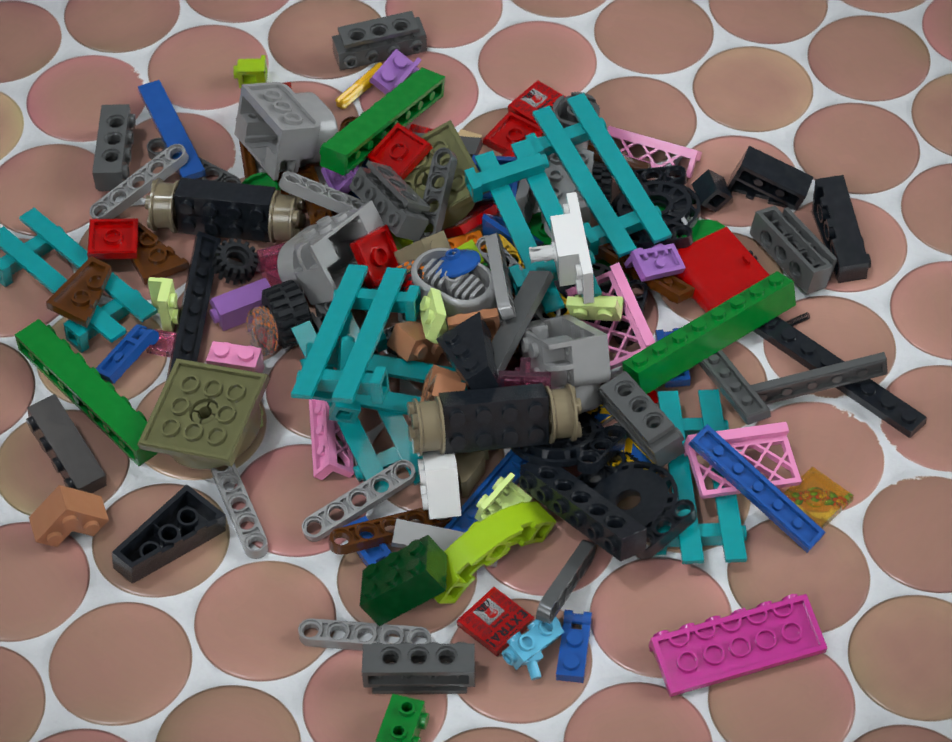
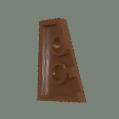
[131,222,190,285]
[46,256,112,328]

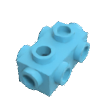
[502,617,564,680]

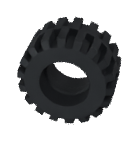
[261,280,314,349]

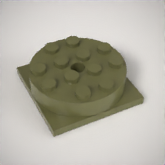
[368,120,489,232]
[137,359,270,469]

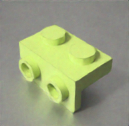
[148,277,180,334]
[419,288,448,344]
[566,295,624,321]
[474,473,532,521]

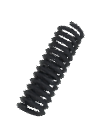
[787,312,810,326]

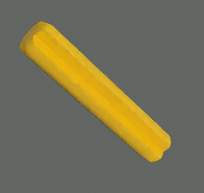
[335,62,382,109]

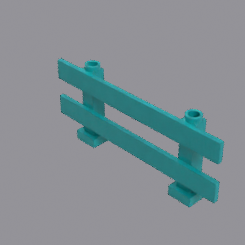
[525,93,672,258]
[464,138,602,314]
[0,208,158,353]
[291,264,421,404]
[291,311,423,493]
[306,336,504,424]
[656,389,747,564]

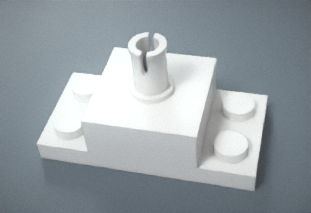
[529,192,594,304]

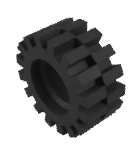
[592,165,612,205]
[212,238,259,285]

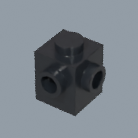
[692,169,733,212]

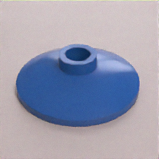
[435,248,481,278]

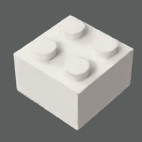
[418,451,461,519]

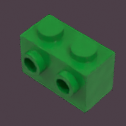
[376,694,429,742]

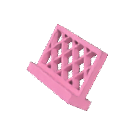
[566,262,655,370]
[683,422,802,499]

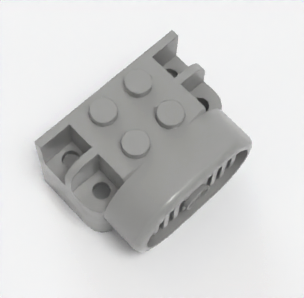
[234,82,338,181]
[277,200,384,305]
[398,248,503,327]
[519,314,611,413]

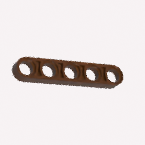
[329,507,452,555]

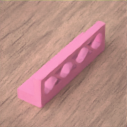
[607,126,702,178]
[309,399,354,480]

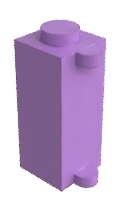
[209,278,271,331]

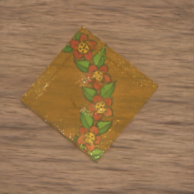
[783,466,854,529]

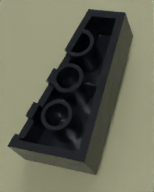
[812,175,871,283]
[26,394,107,494]
[112,484,226,584]

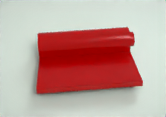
[674,226,769,313]

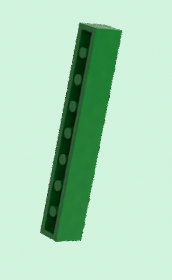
[319,67,445,176]
[622,271,796,394]
[14,319,158,466]

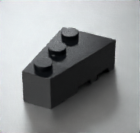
[727,146,814,211]
[436,312,500,390]

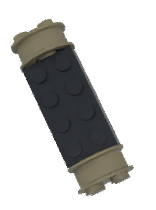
[145,178,306,243]
[407,383,582,456]

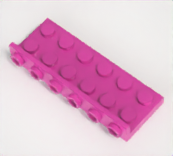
[648,594,828,697]

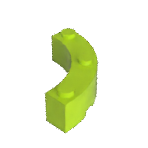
[434,502,557,604]

